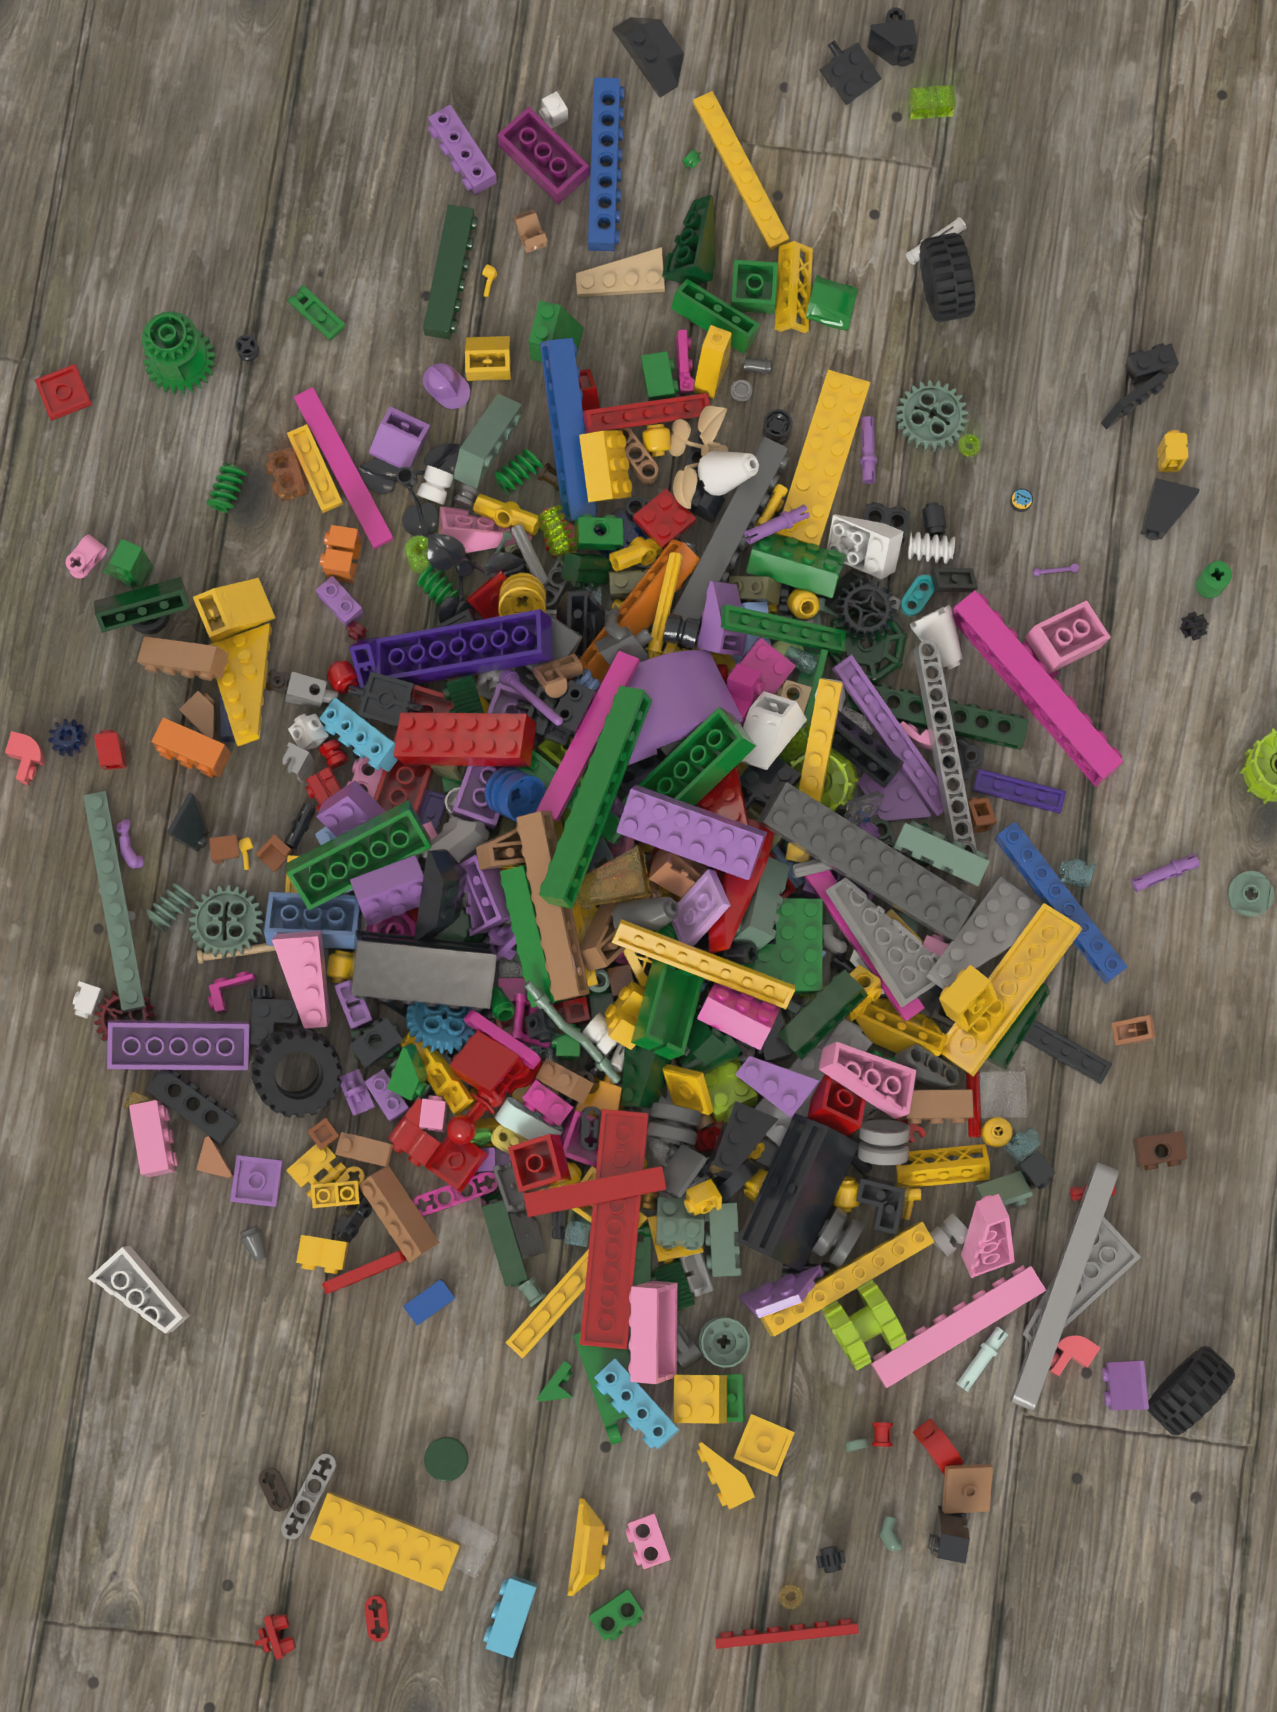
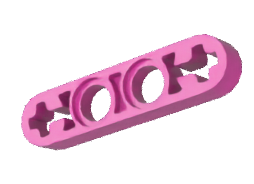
[463,1010,541,1069]
[413,1172,499,1216]

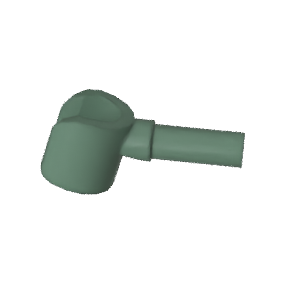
[818,598,838,618]

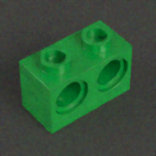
[589,1587,644,1641]

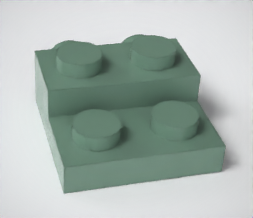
[656,1197,705,1250]

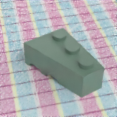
[704,1201,741,1277]

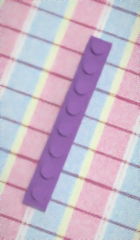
[832,655,955,817]

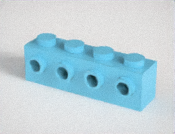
[319,698,398,772]
[594,1359,680,1450]

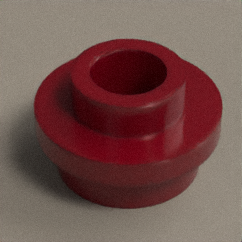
[345,621,367,641]

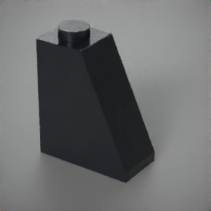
[1140,478,1200,540]

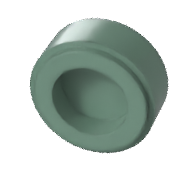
[845,1438,869,1452]

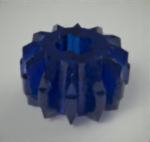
[48,718,88,757]

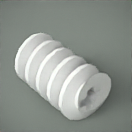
[908,532,955,564]

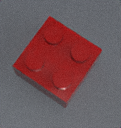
[508,1134,571,1193]

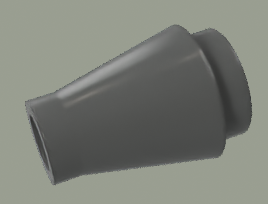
[240,1225,267,1262]

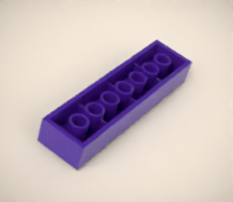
[376,609,553,685]

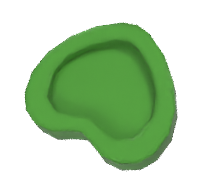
[470,1128,492,1146]

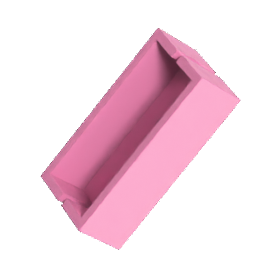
[628,1281,677,1384]

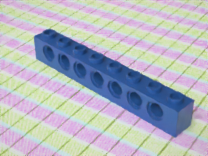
[588,77,624,251]
[994,821,1127,984]

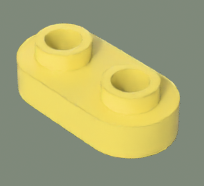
[491,1125,528,1154]

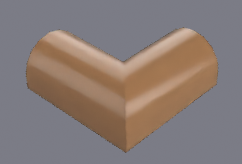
[532,654,583,698]

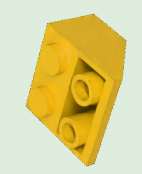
[465,336,511,381]

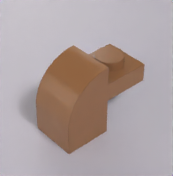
[512,209,548,253]

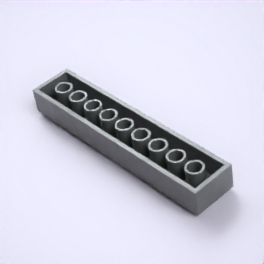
[664,437,790,650]
[756,782,976,940]

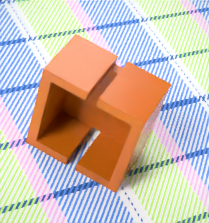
[320,525,362,584]

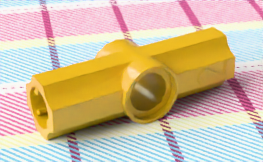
[473,494,541,535]
[609,536,664,572]

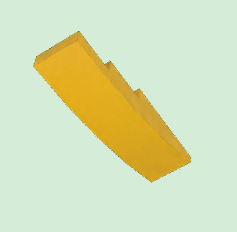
[401,1032,474,1115]

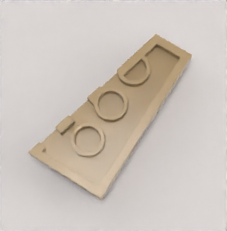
[576,247,665,297]

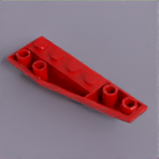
[708,819,774,953]

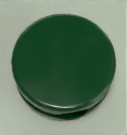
[424,1437,469,1482]

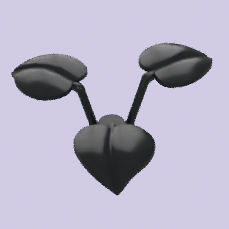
[359,443,461,541]
[427,534,526,624]

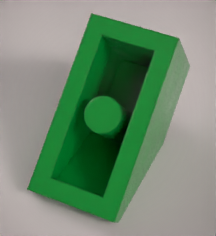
[387,1043,428,1100]

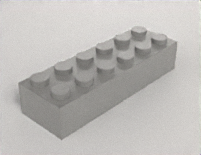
[755,1019,873,1146]

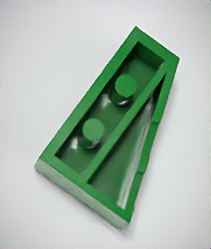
[102,539,153,589]

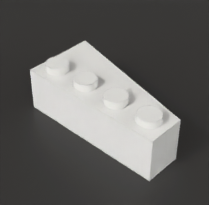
[88,1246,190,1333]

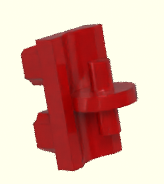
[254,1614,296,1660]

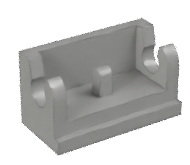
[283,742,314,783]

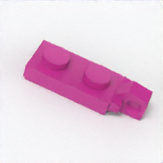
[675,330,694,393]

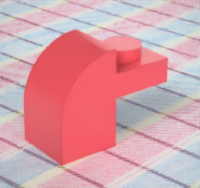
[5,731,45,785]
[1049,1335,1100,1376]

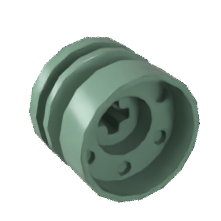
[698,1316,750,1368]

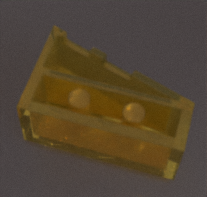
[576,846,651,908]

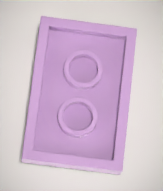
[671,869,731,946]

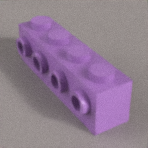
[427,105,497,196]

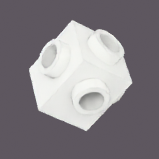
[288,714,329,751]

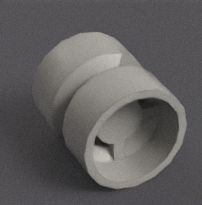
[929,1213,968,1257]

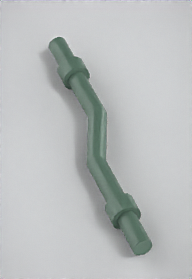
[524,980,621,1084]

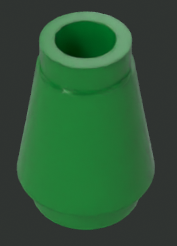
[491,987,515,1021]

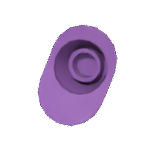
[423,363,470,409]

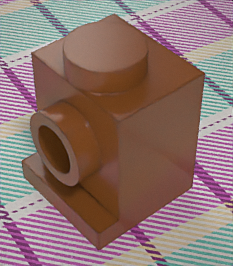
[967,797,997,834]

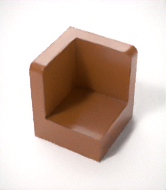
[256,834,293,872]
[209,835,239,864]
[307,1118,340,1151]

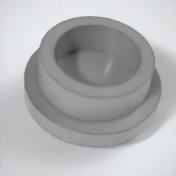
[730,380,753,402]

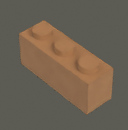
[900,1090,973,1124]

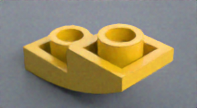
[311,1180,359,1208]

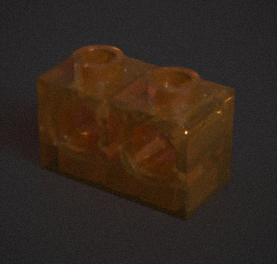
[265,447,307,502]

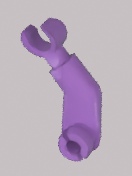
[116,819,144,869]

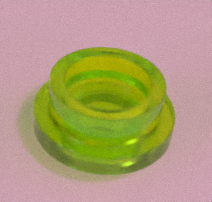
[958,434,981,456]

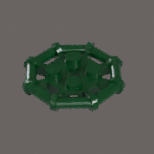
[828,605,908,685]

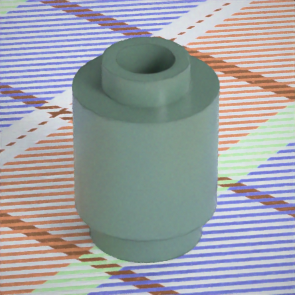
[589,969,610,992]

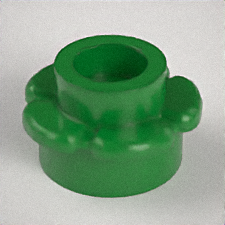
[682,149,702,169]

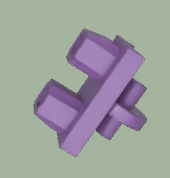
[488,923,517,961]
[340,1069,375,1116]

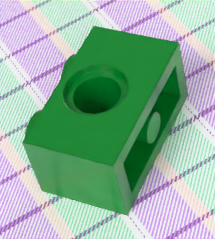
[574,514,623,551]

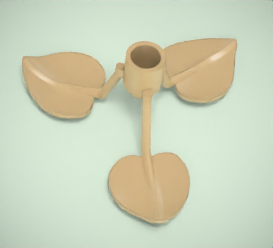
[669,406,728,509]

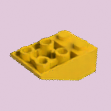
[193,578,275,643]

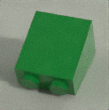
[528,300,584,362]

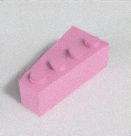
[272,931,331,1028]
[819,1042,916,1119]
[961,1194,1015,1278]

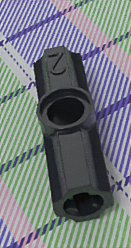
[693,943,758,965]

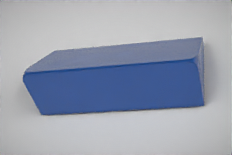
[403,1279,456,1326]

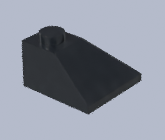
[167,792,209,852]

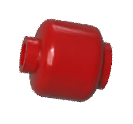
[326,661,359,694]

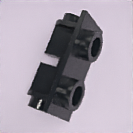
[333,1194,373,1243]

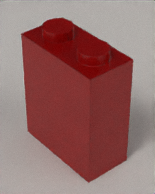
[449,1030,526,1101]

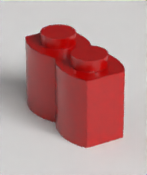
[387,1116,441,1167]

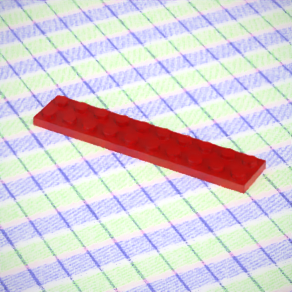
[580,1109,648,1349]

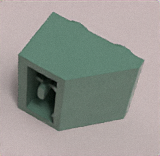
[974,1171,1033,1209]

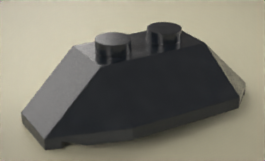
[613,17,684,98]
[556,590,605,659]
[414,849,467,940]

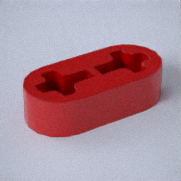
[365,1595,390,1642]

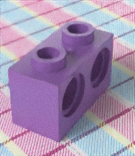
[316,576,364,627]
[334,980,374,1030]
[364,1069,410,1123]

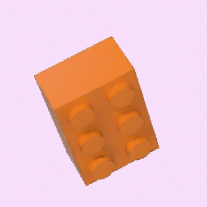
[151,717,231,778]

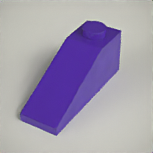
[349,637,380,688]

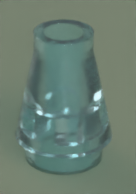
[784,645,819,676]

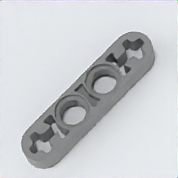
[281,1453,337,1540]

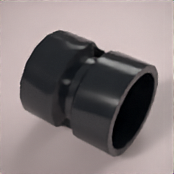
[762,409,793,445]
[663,613,700,649]

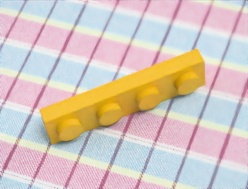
[287,424,343,513]

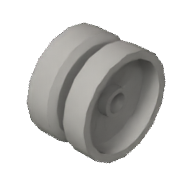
[857,1119,910,1165]

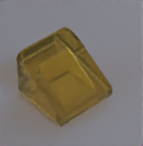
[123,1091,153,1109]

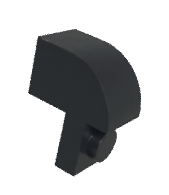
[691,482,725,523]

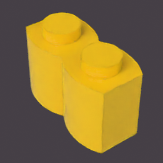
[296,1235,349,1274]

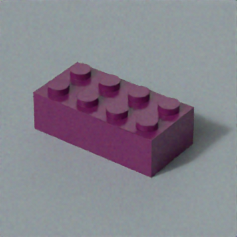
[497,107,590,205]

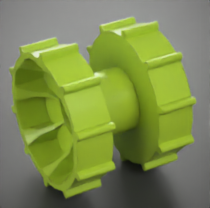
[1239,728,1277,804]
[790,748,861,812]
[822,1279,907,1370]

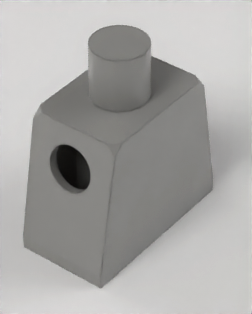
[285,672,338,708]

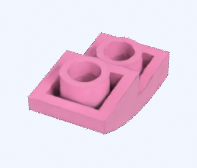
[900,721,943,751]

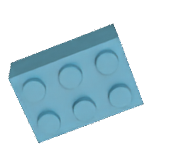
[483,1575,538,1658]

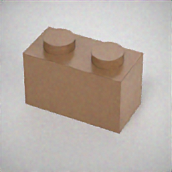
[536,1058,594,1104]

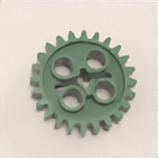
[896,380,968,452]
[189,885,264,959]

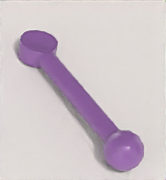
[1033,563,1079,577]

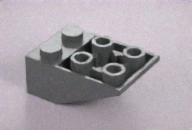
[511,613,582,694]

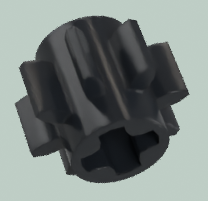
[1180,611,1209,641]
[816,1546,846,1573]

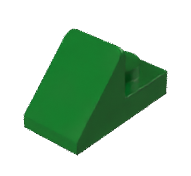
[536,1361,573,1402]

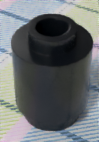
[922,502,947,537]

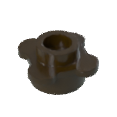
[266,669,290,694]

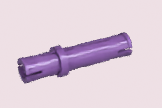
[860,416,877,484]
[744,504,810,545]
[1131,853,1200,892]

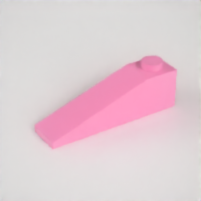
[438,507,532,553]

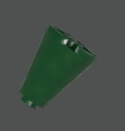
[679,1031,743,1074]

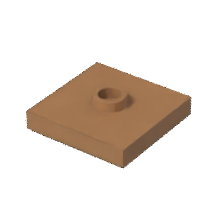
[942,1464,993,1514]

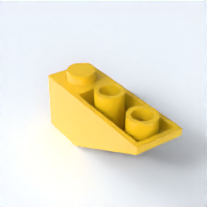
[696,1442,755,1510]

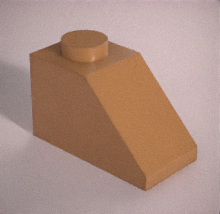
[179,691,217,741]
[335,1132,393,1167]

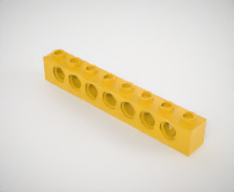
[760,1222,934,1336]

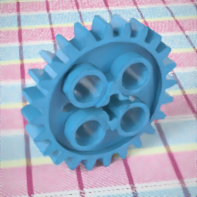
[406,1001,480,1054]

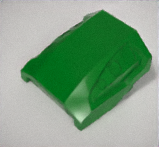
[806,274,858,331]

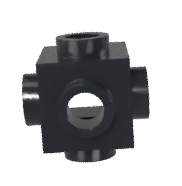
[526,1008,565,1043]

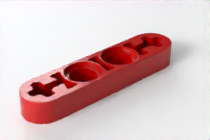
[322,1250,408,1295]

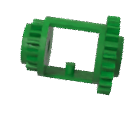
[142,311,216,395]

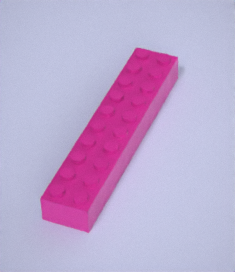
[953,590,1124,787]

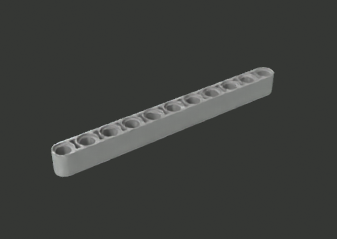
[914,639,977,885]
[1010,1162,1119,1411]

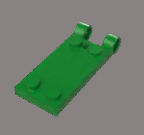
[573,1333,640,1445]

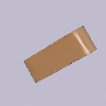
[614,428,658,486]

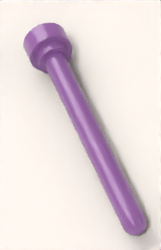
[499,668,563,725]

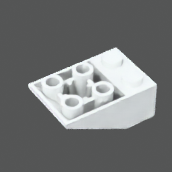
[826,514,904,579]
[741,691,807,770]

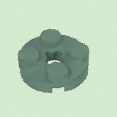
[1227,871,1274,917]

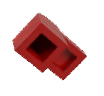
[912,1418,964,1476]

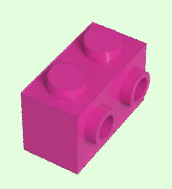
[522,1079,573,1126]

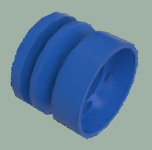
[485,766,546,822]

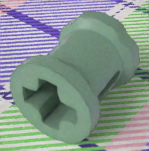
[518,1277,547,1308]

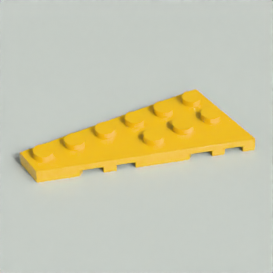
[209,623,272,746]

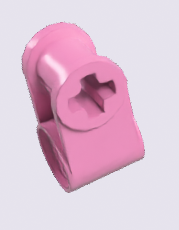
[66,534,107,579]

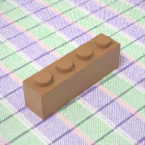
[137,636,229,681]
[359,1166,440,1263]

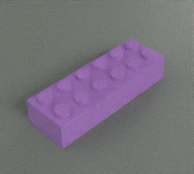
[451,683,531,830]
[616,785,767,880]
[107,1020,249,1070]

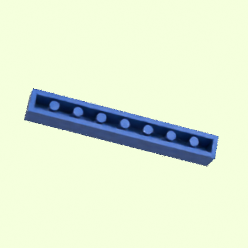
[540,338,597,521]

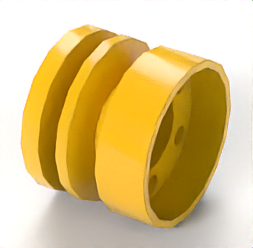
[498,573,546,616]

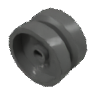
[646,1103,702,1146]
[811,1207,865,1268]

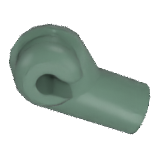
[880,1515,903,1551]

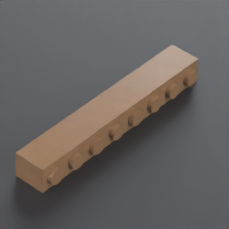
[516,811,590,1001]

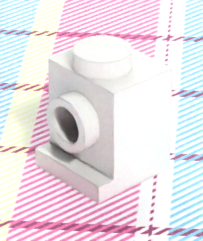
[539,91,568,129]
[73,981,105,1019]

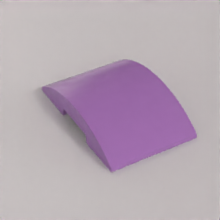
[595,650,743,765]

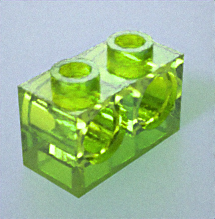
[908,85,956,120]

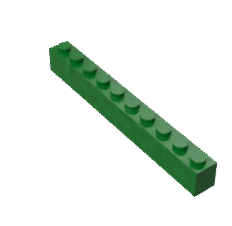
[539,686,652,909]

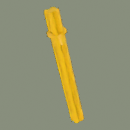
[645,552,683,659]

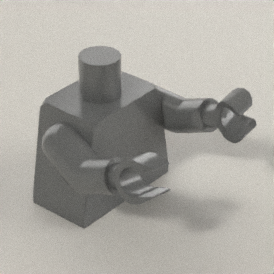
[595,605,653,666]

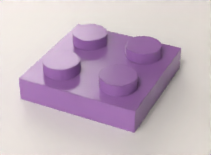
[230,1155,283,1207]

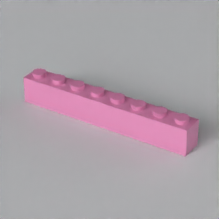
[870,1265,1046,1388]

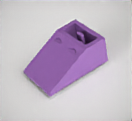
[697,581,747,656]

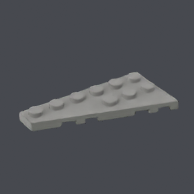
[825,877,940,1007]
[926,877,1041,989]
[1022,1216,1141,1343]

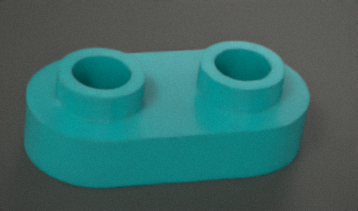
[900,575,935,617]

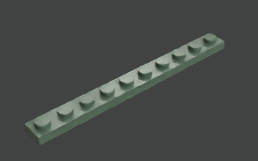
[83,791,146,1013]

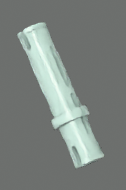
[956,1326,1008,1392]

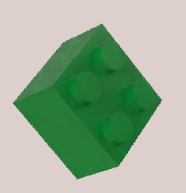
[731,260,778,314]

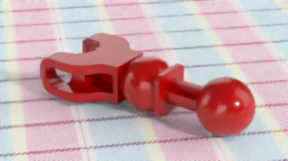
[447,1059,543,1144]

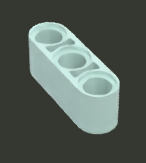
[495,1097,564,1140]

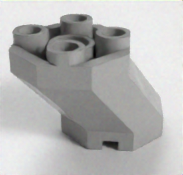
[416,817,489,876]

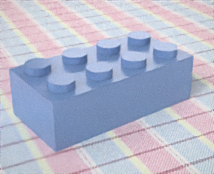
[264,892,362,949]

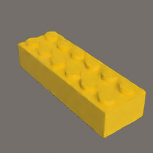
[310,1492,461,1591]

